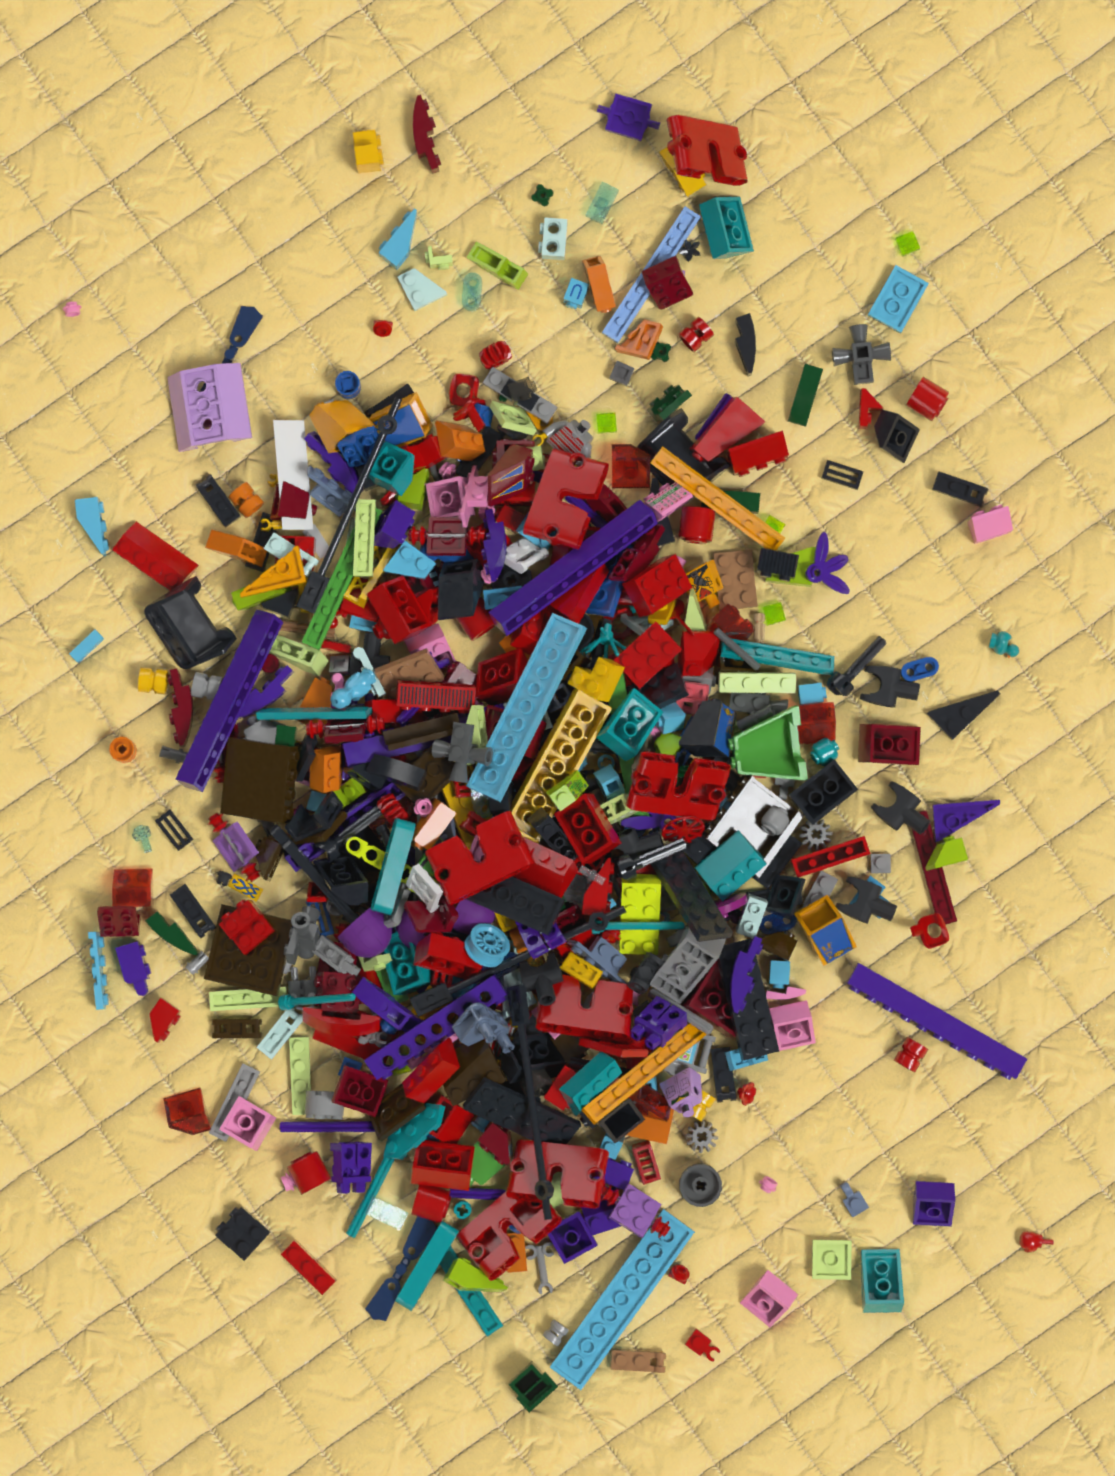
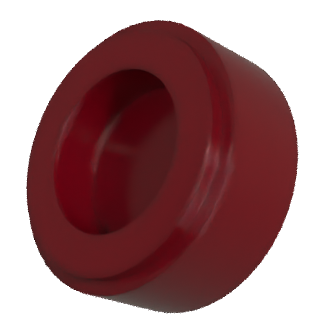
[262,654,280,674]

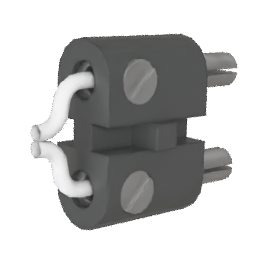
[288,966,317,1012]

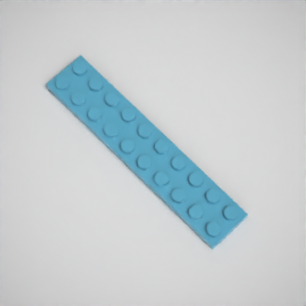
[466,613,587,802]
[550,1209,695,1390]

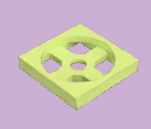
[489,401,537,435]

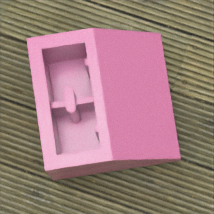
[968,504,1013,544]
[404,623,455,670]

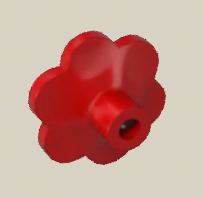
[737,1082,756,1106]

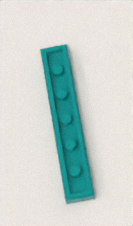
[720,638,835,676]
[256,707,372,720]
[427,1238,503,1337]

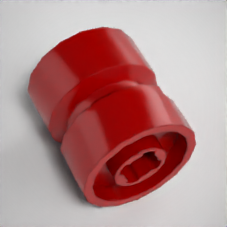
[678,316,714,352]
[894,1037,929,1073]

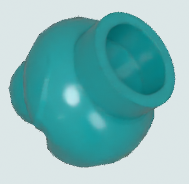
[989,631,1019,659]

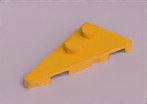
[240,546,307,598]

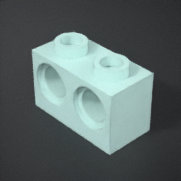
[538,218,567,260]
[736,893,768,938]

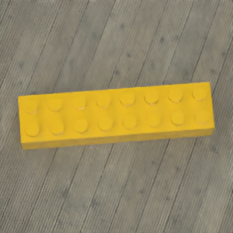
[510,688,612,843]

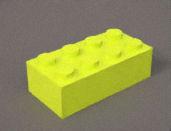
[619,874,661,955]

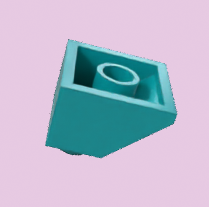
[369,442,414,496]

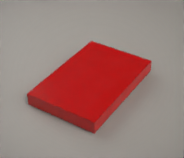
[579,1038,648,1057]

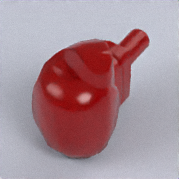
[1020,1231,1054,1253]

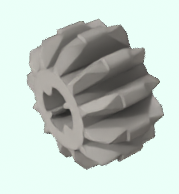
[800,819,833,851]
[685,1120,718,1153]

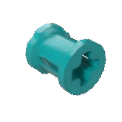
[454,1201,472,1219]

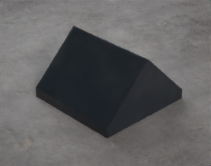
[765,874,806,920]

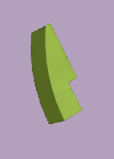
[467,241,528,290]

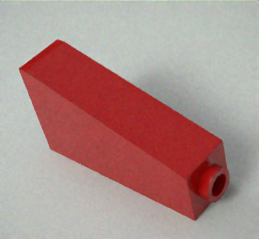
[690,396,765,462]
[547,562,609,624]

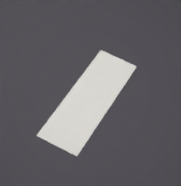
[273,420,313,530]

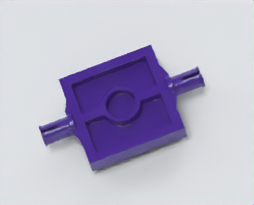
[597,94,661,141]

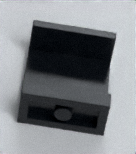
[285,791,344,842]

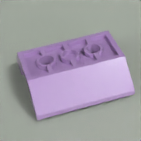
[167,363,252,452]

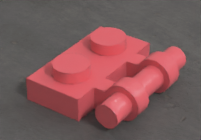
[676,681,709,717]

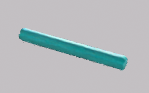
[346,1157,395,1238]

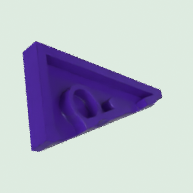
[932,800,1000,842]

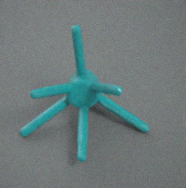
[581,623,626,659]

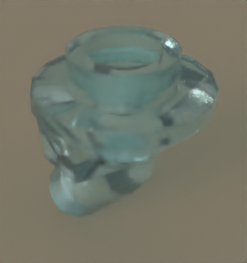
[132,825,152,853]

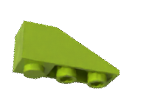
[443,1258,508,1292]

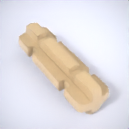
[754,613,765,644]

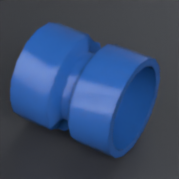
[335,371,361,400]

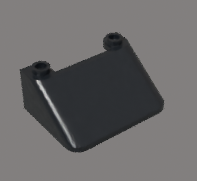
[636,408,731,504]
[144,576,237,669]

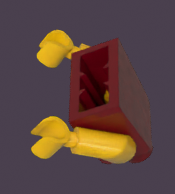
[261,473,317,532]

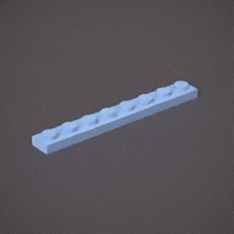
[602,207,701,344]

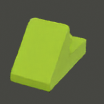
[333,778,366,809]

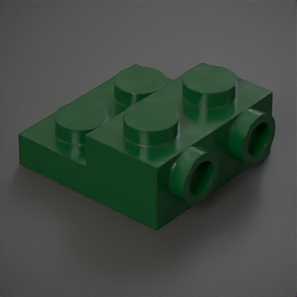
[647,384,692,422]

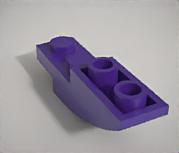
[304,431,363,494]
[481,509,507,582]
[238,665,294,719]
[730,936,763,1014]
[352,976,423,1037]

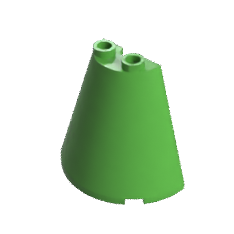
[728,705,808,780]

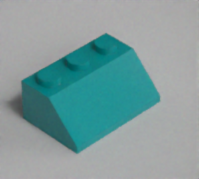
[699,197,754,259]
[695,830,767,901]
[559,1051,622,1116]

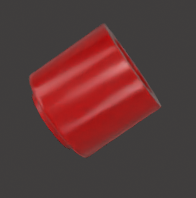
[905,376,949,421]
[679,506,716,544]
[455,597,495,642]
[287,1151,331,1195]
[411,1185,452,1223]

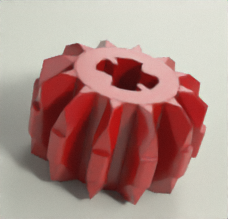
[479,341,512,369]
[377,793,408,826]

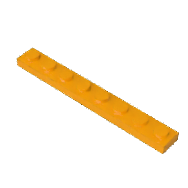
[650,446,785,551]
[582,1023,707,1125]

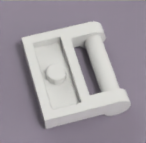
[504,537,549,574]
[406,864,443,913]

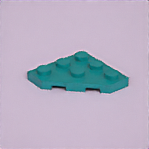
[383,1103,445,1160]

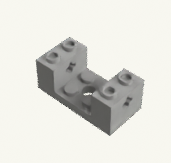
[650,926,726,1004]

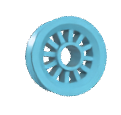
[465,923,510,967]

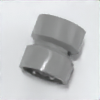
[191,672,223,700]

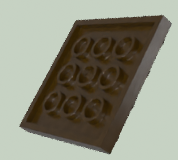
[204,904,294,996]

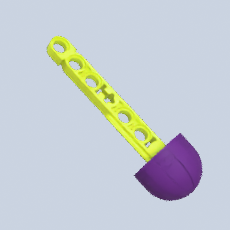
[346,837,495,935]

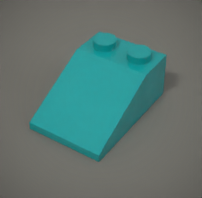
[596,688,663,761]
[382,932,433,995]
[861,1249,904,1313]

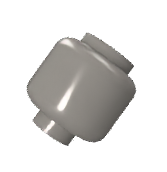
[761,807,790,836]

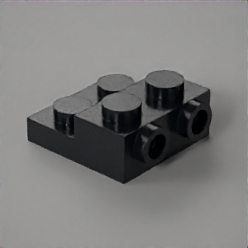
[215,1206,271,1261]

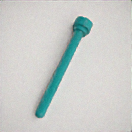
[592,918,685,934]
[278,993,356,1010]

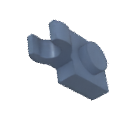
[840,1182,869,1217]

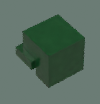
[509,1361,558,1413]

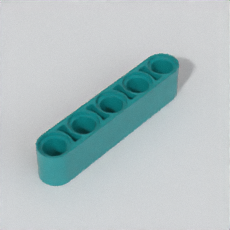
[371,818,415,915]
[395,1221,459,1311]

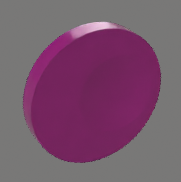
[714,893,748,918]

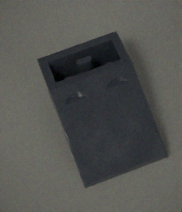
[438,559,484,620]

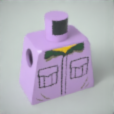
[660,1067,702,1117]

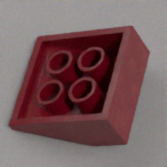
[682,961,736,1038]

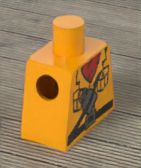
[686,560,723,609]

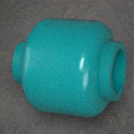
[810,738,839,766]

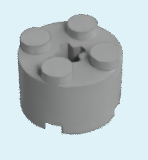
[305,1090,344,1120]

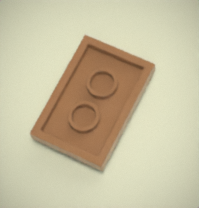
[713,550,758,611]
[375,648,444,700]

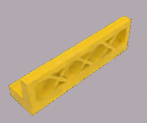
[343,544,400,608]

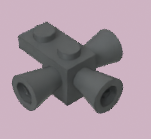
[832,324,891,385]
[729,692,788,714]
[432,722,493,783]
[284,906,321,965]

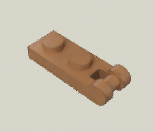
[611,1350,666,1373]

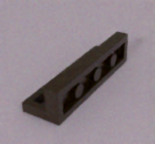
[382,713,460,751]

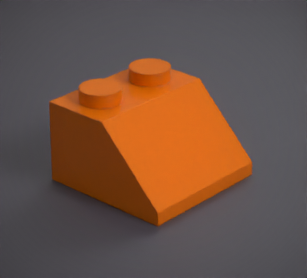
[435,420,485,461]
[310,745,343,793]

